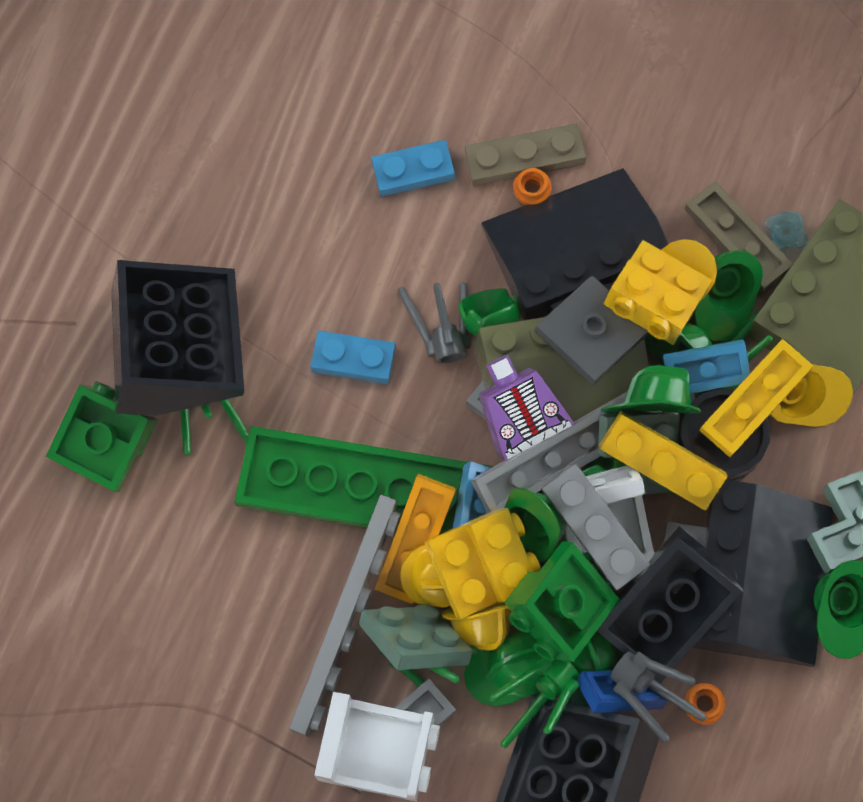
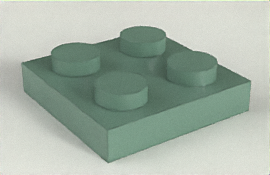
[359,604,473,670]

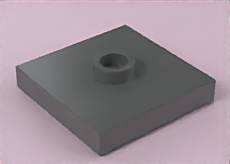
[535,276,649,386]

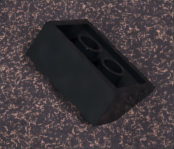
[597,526,743,684]

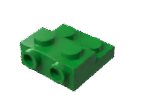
[45,381,158,492]
[504,541,620,662]

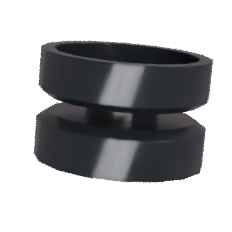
[678,388,770,481]

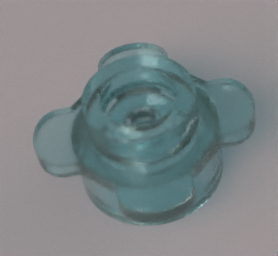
[765,211,808,251]

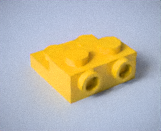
[603,240,712,345]
[424,508,541,619]

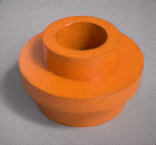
[513,168,552,205]
[684,683,726,725]

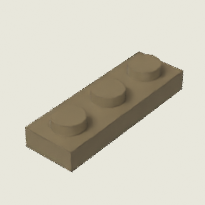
[465,123,586,186]
[685,181,793,293]

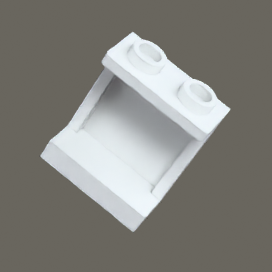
[564,465,655,582]
[314,692,440,802]

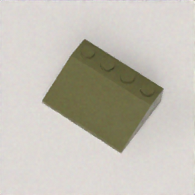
[748,199,863,394]
[475,317,648,422]

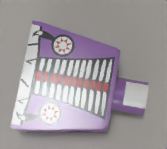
[479,355,574,461]

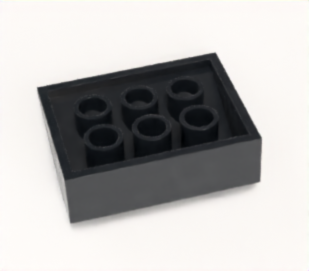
[481,168,669,321]
[111,260,245,416]
[693,479,833,667]
[496,695,659,802]

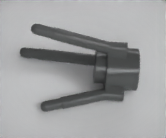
[398,282,471,364]
[610,651,707,743]

